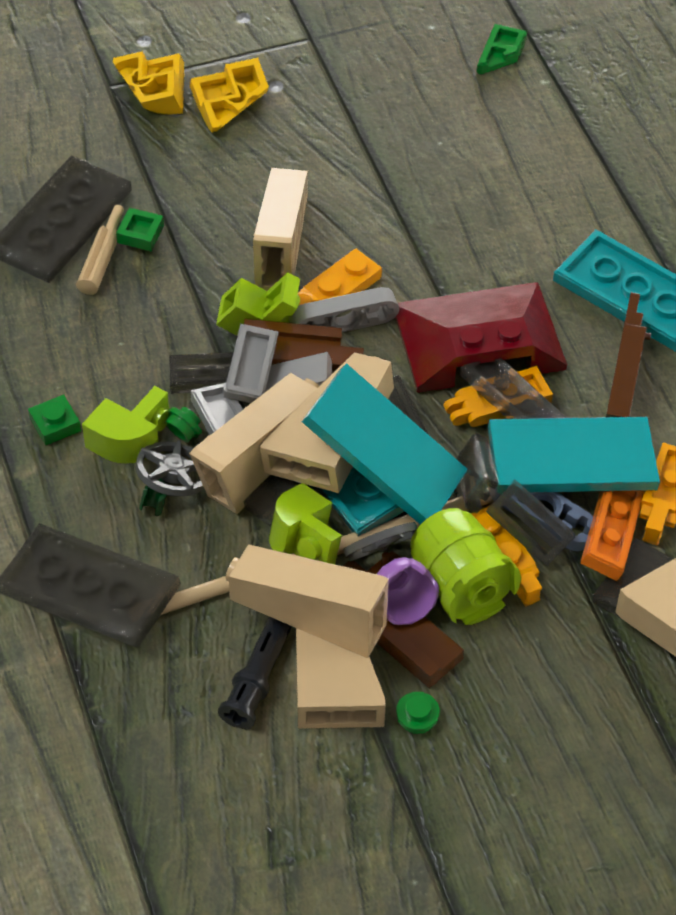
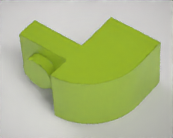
[216,272,300,336]
[82,386,169,464]
[269,483,342,564]

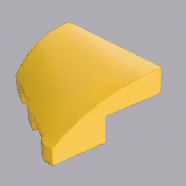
[113,51,184,115]
[190,58,269,133]

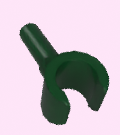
[139,479,168,516]

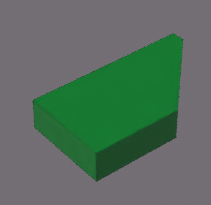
[477,24,527,75]

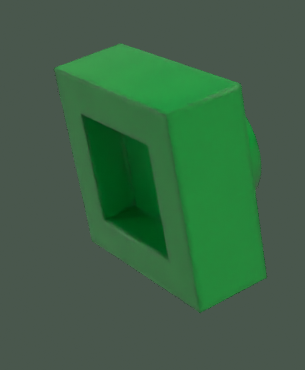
[116,207,164,251]
[28,394,81,446]

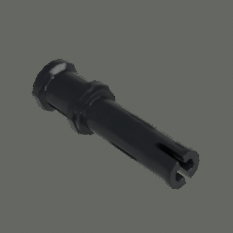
[218,617,292,729]

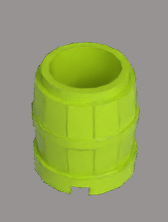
[410,508,522,625]

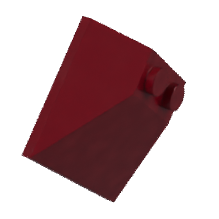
[395,282,567,393]

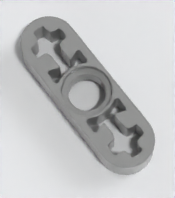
[289,287,399,332]

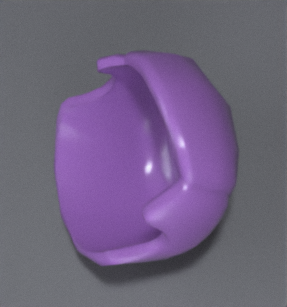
[377,557,439,625]

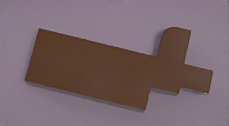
[606,292,651,417]
[244,319,386,374]
[343,550,464,689]

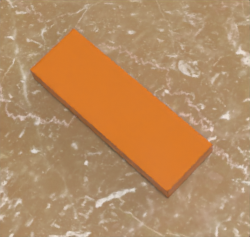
[580,490,644,581]

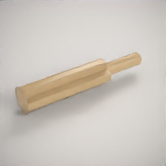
[76,205,124,295]

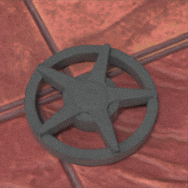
[136,440,204,496]
[343,522,417,562]

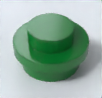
[164,407,202,443]
[396,691,440,734]

